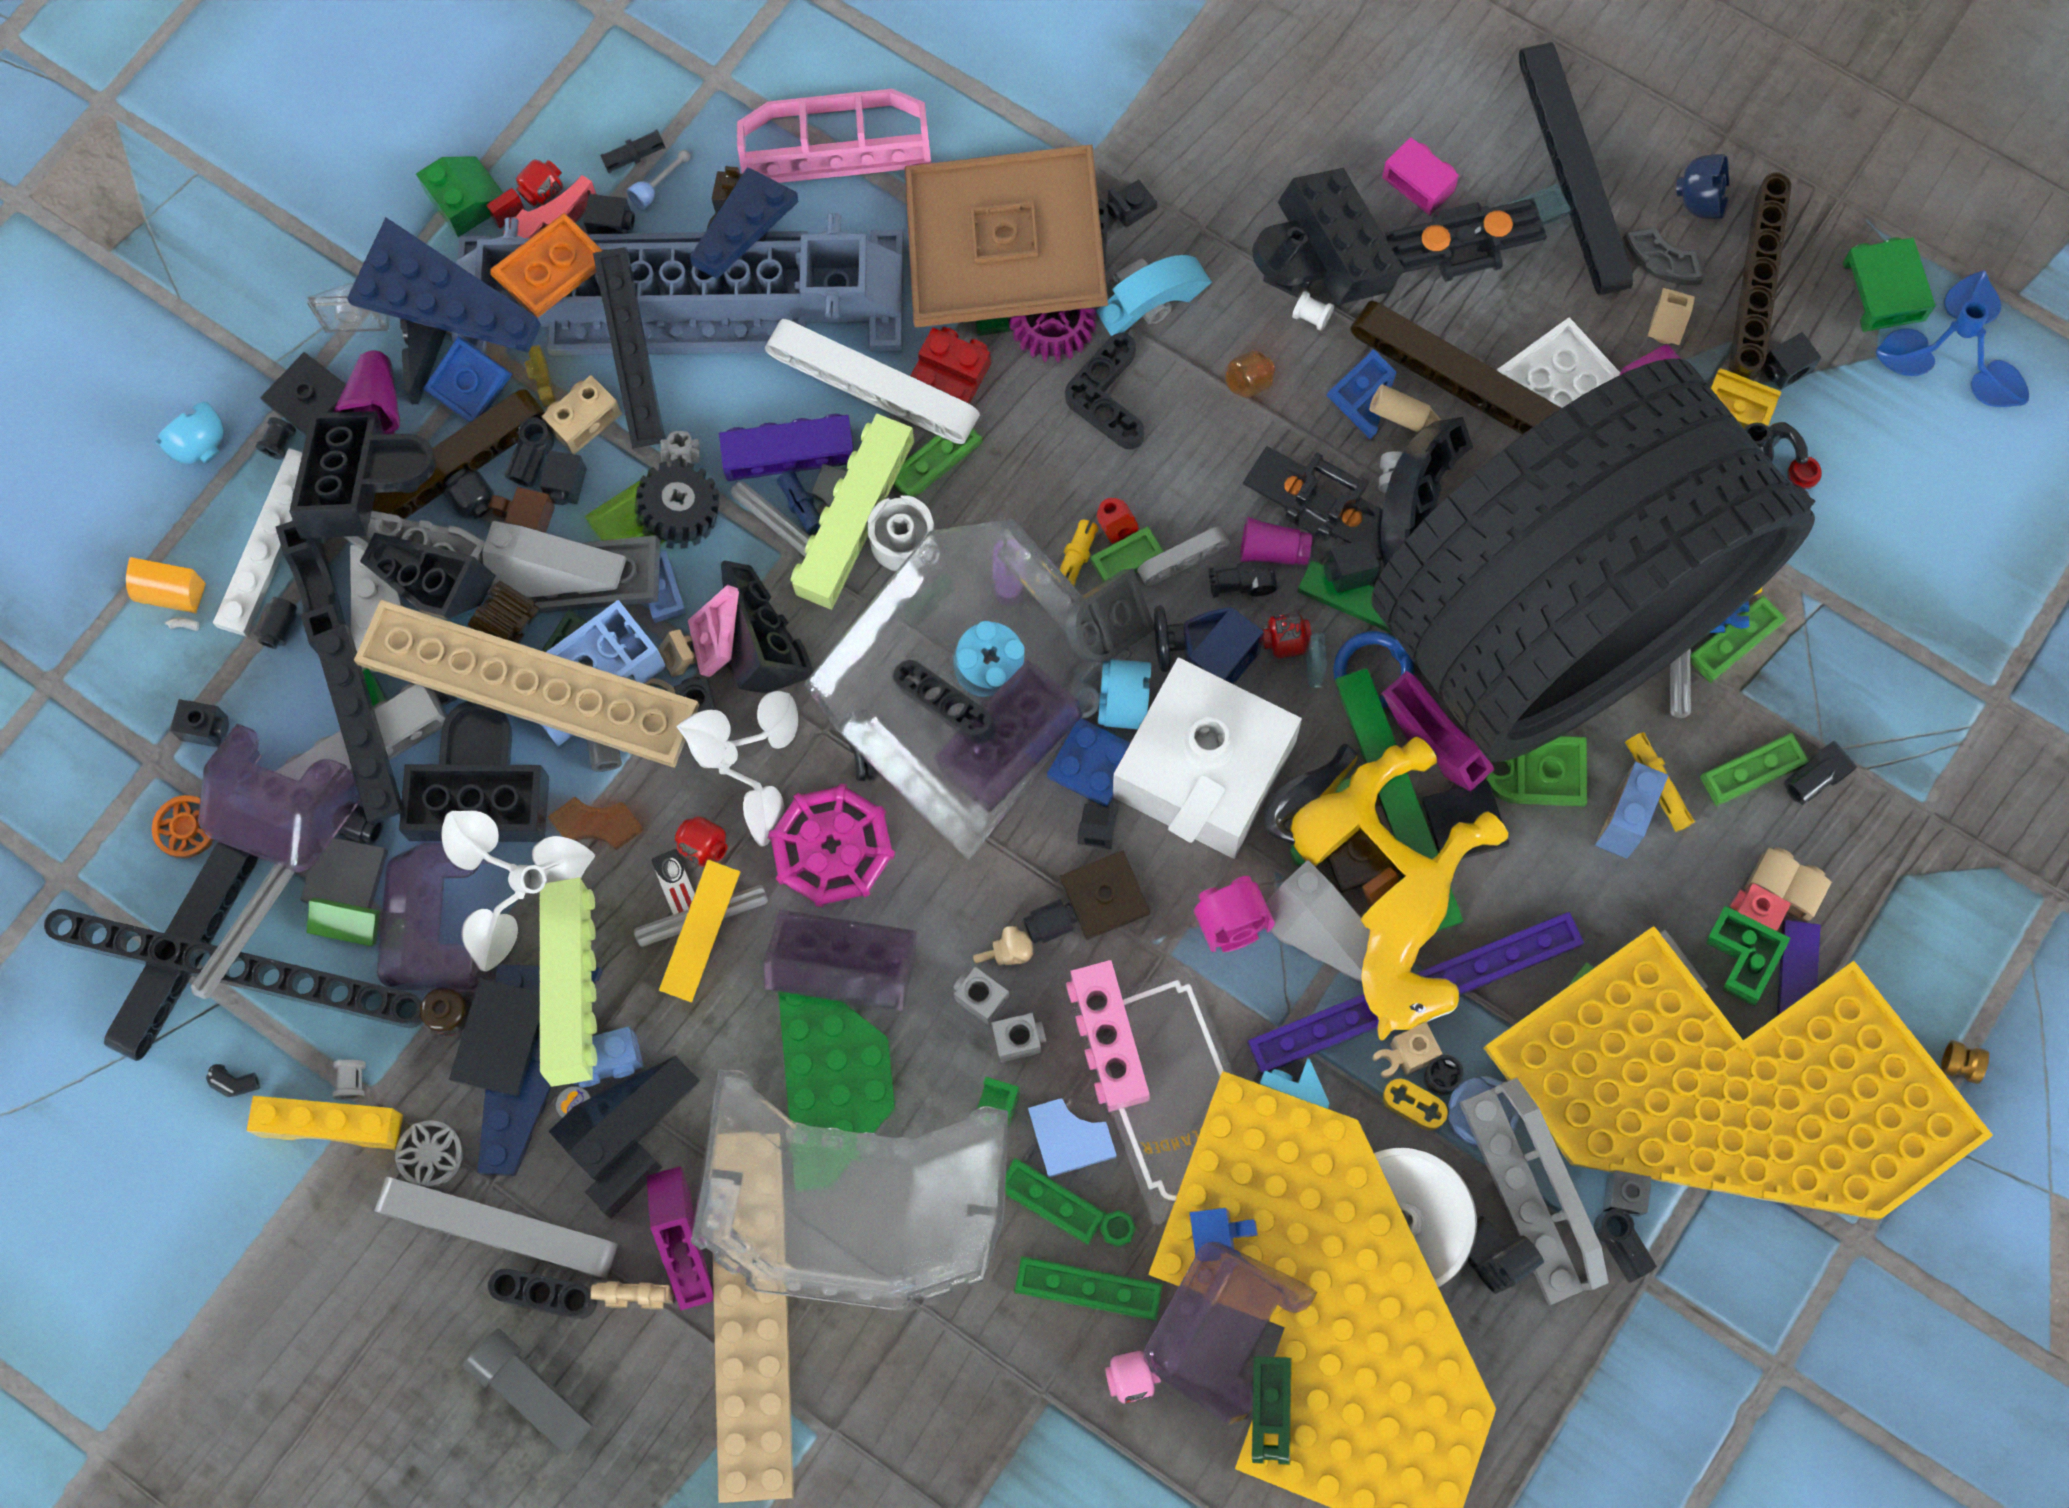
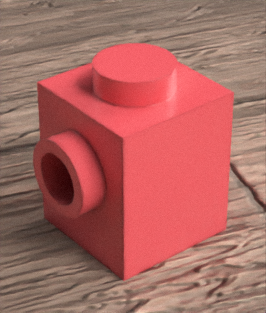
[1730,883,1791,931]

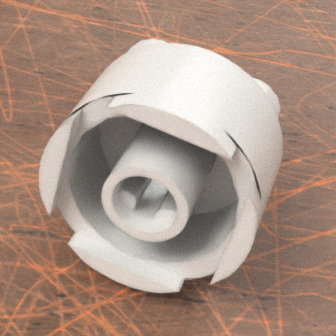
[868,496,936,574]

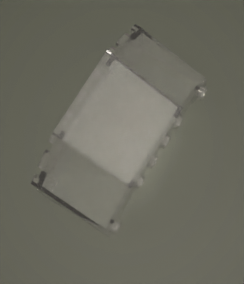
[691,1069,1008,1310]

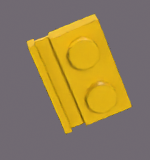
[1710,368,1781,429]

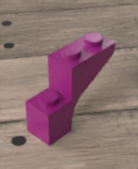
[1382,671,1495,791]

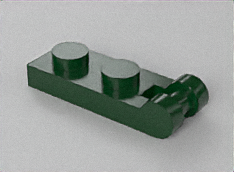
[1252,1356,1292,1465]

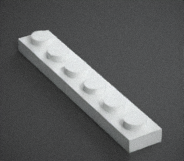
[213,448,303,637]

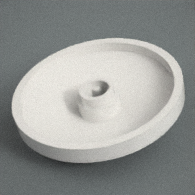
[1374,1148,1477,1287]

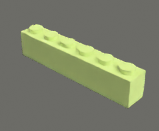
[791,413,914,610]
[540,877,597,1087]

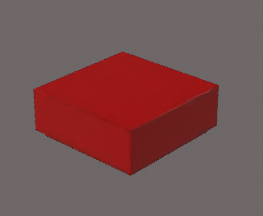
[486,188,525,228]

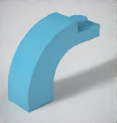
[1096,255,1212,336]

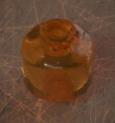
[1225,350,1275,398]

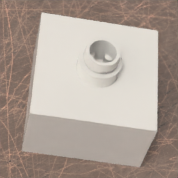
[1113,657,1302,859]

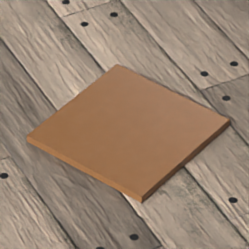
[905,144,1108,328]

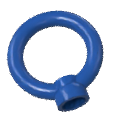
[1333,631,1415,709]

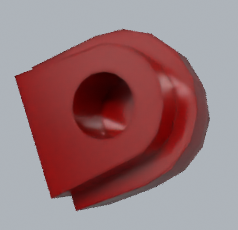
[1096,498,1139,544]

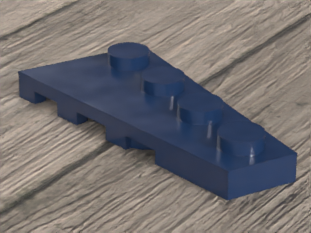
[690,167,799,279]

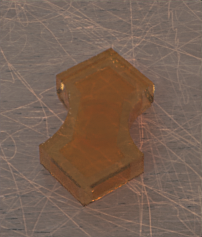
[548,797,644,850]

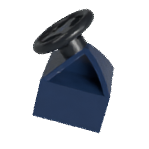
[1154,605,1264,685]

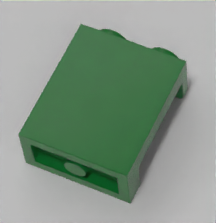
[1843,237,1936,332]

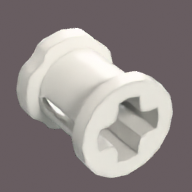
[1292,291,1334,331]

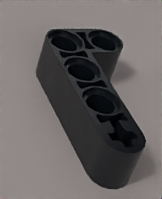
[1467,1216,1544,1294]

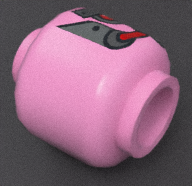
[1105,1351,1161,1404]

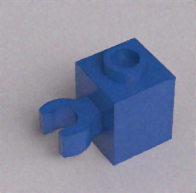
[1190,1208,1258,1264]

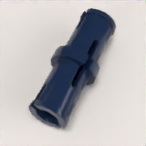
[777,471,821,535]

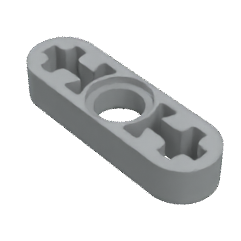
[1137,526,1230,586]

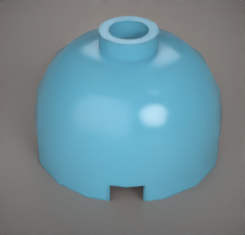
[155,401,224,464]

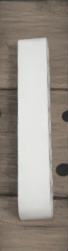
[765,319,980,444]

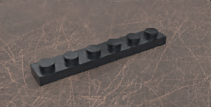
[593,247,666,449]
[313,624,404,824]

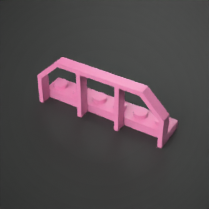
[737,89,931,183]

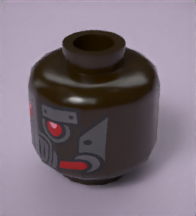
[420,987,470,1036]

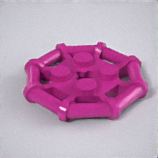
[768,783,895,908]

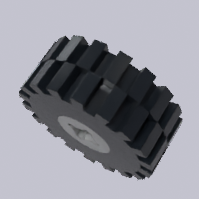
[634,461,720,549]

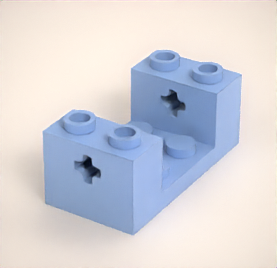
[540,600,666,747]

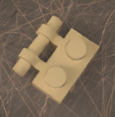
[591,1281,674,1309]

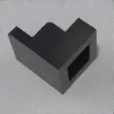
[1077,801,1118,849]

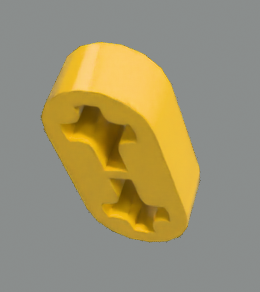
[1383,1078,1448,1131]

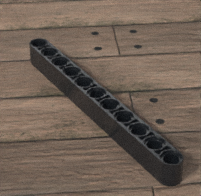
[44,909,423,1028]

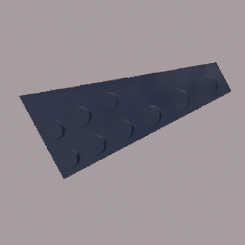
[347,217,541,353]
[477,965,603,1176]

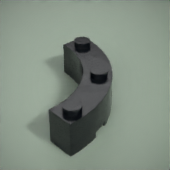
[1381,417,1473,568]

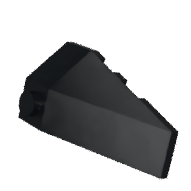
[721,560,815,694]
[548,1056,700,1181]

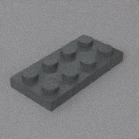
[529,535,660,613]

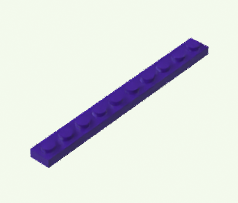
[1247,912,1584,1075]

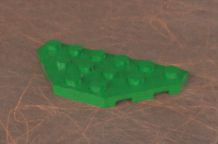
[777,977,896,1192]

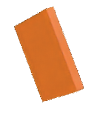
[490,212,603,318]

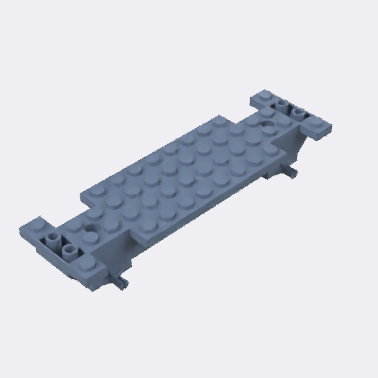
[451,213,904,356]

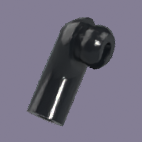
[206,1064,260,1097]

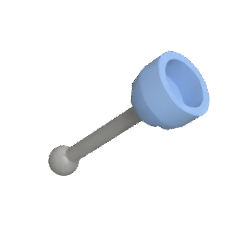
[626,150,690,210]

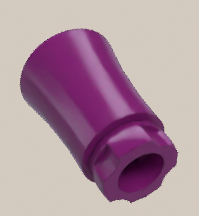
[1240,516,1313,565]

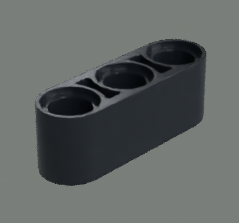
[488,1269,597,1319]

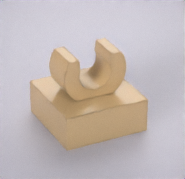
[658,630,697,677]

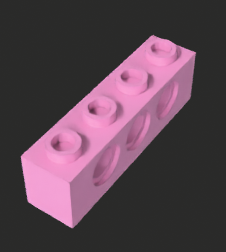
[1066,960,1150,1112]

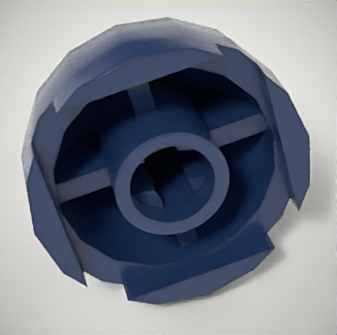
[1676,154,1730,219]

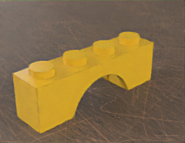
[246,1096,403,1150]

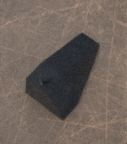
[400,319,447,405]
[360,533,496,619]

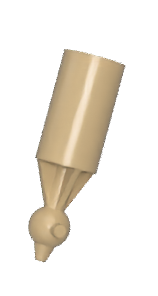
[1370,384,1441,432]

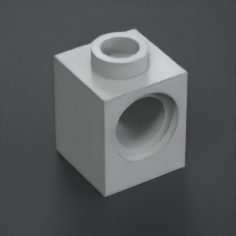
[953,967,1010,1026]
[991,1013,1046,1063]

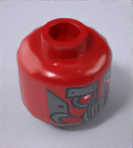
[516,159,563,207]
[1262,612,1312,658]
[675,816,728,867]

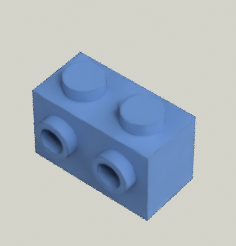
[573,1026,644,1088]

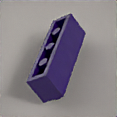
[719,413,854,482]

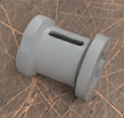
[333,1060,366,1100]

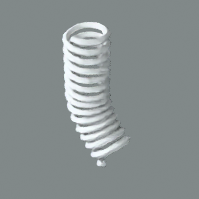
[165,617,199,631]

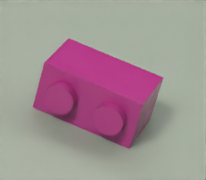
[1382,137,1459,216]

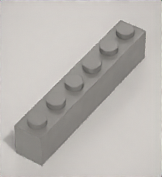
[247,683,447,829]

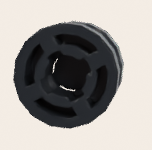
[1424,1055,1464,1096]

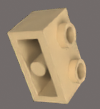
[542,375,622,454]

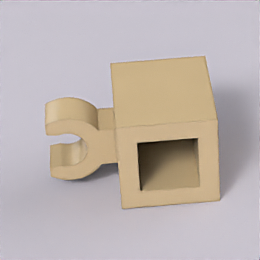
[1648,288,1695,345]
[1372,1022,1443,1078]

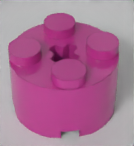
[1194,876,1275,952]

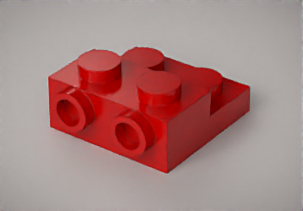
[910,327,991,404]

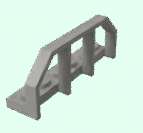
[1459,1078,1609,1305]

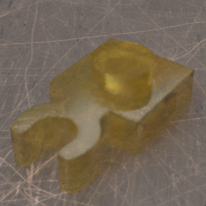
[525,344,556,407]

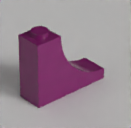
[646,1166,714,1311]

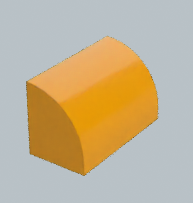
[126,557,206,614]

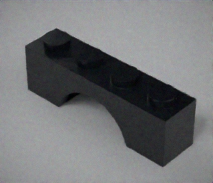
[275,521,346,654]

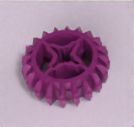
[1010,307,1096,363]

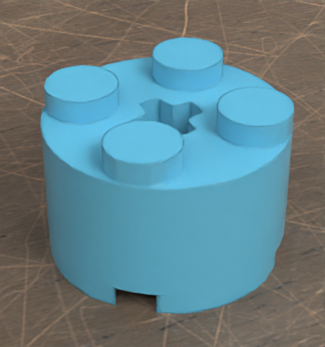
[953,621,1024,697]
[1098,659,1151,729]

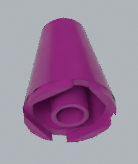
[333,350,400,434]

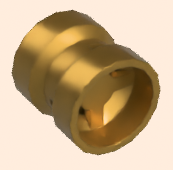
[1940,1039,1989,1084]

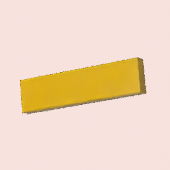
[659,860,741,1002]

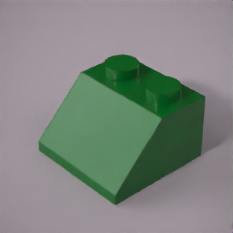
[416,156,503,237]

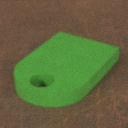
[1484,736,1587,807]

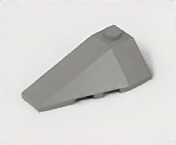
[344,511,485,564]

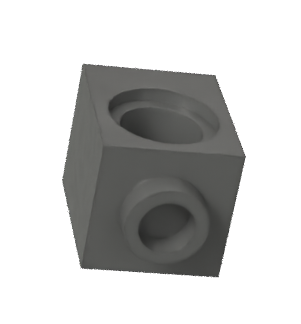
[1603,1170,1652,1217]

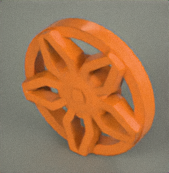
[151,795,217,858]

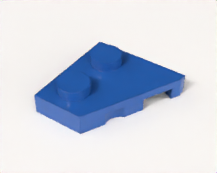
[1326,349,1397,440]

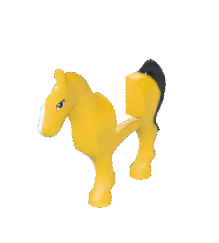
[1264,737,1508,1041]

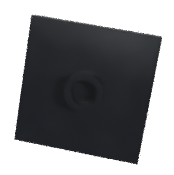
[260,352,346,436]
[1422,781,1510,859]

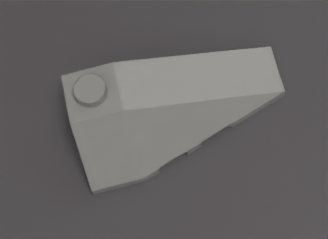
[482,521,627,598]
[1266,860,1370,984]

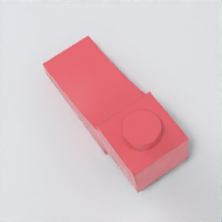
[503,175,597,238]

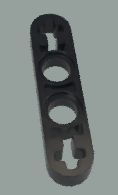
[893,660,997,744]

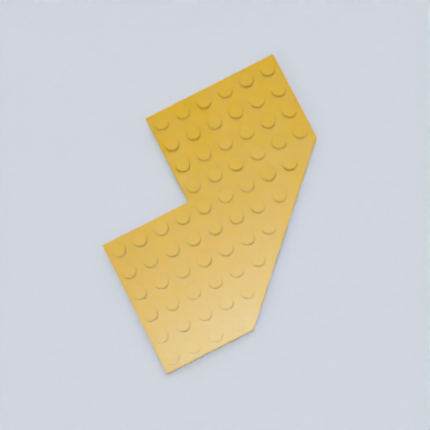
[1484,926,1993,1220]
[1148,1071,1496,1508]

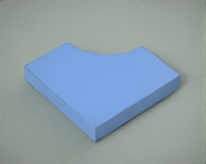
[1028,1098,1116,1178]

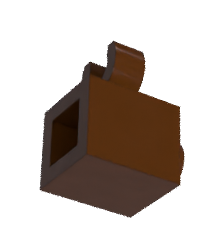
[488,486,555,533]

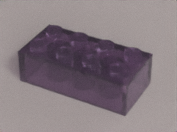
[934,659,1083,813]
[764,909,917,1011]

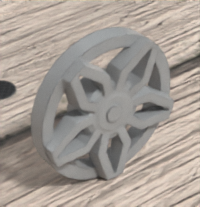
[395,1120,463,1188]

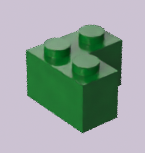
[1706,906,1791,1007]

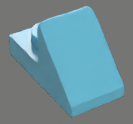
[1260,1058,1329,1109]

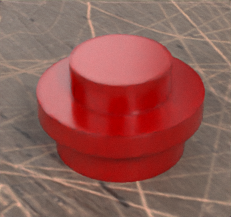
[1787,457,1822,489]

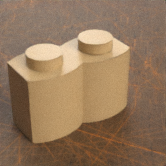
[1744,848,1832,923]

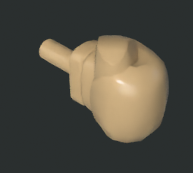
[973,926,1033,966]

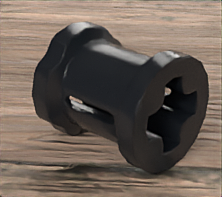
[255,417,297,460]

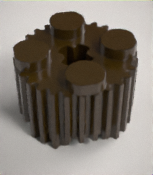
[467,581,541,644]

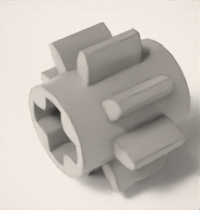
[660,431,700,467]

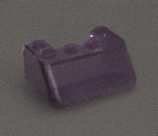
[198,724,361,872]
[377,842,492,991]

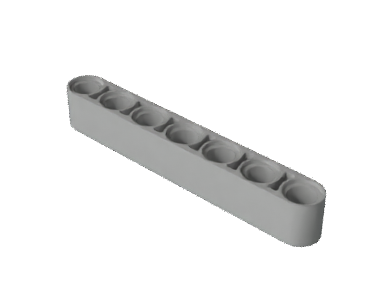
[374,1177,618,1280]

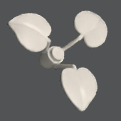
[677,691,798,847]
[442,811,595,971]

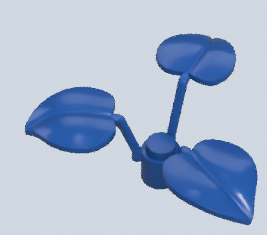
[1875,270,2029,407]

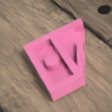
[688,585,739,677]

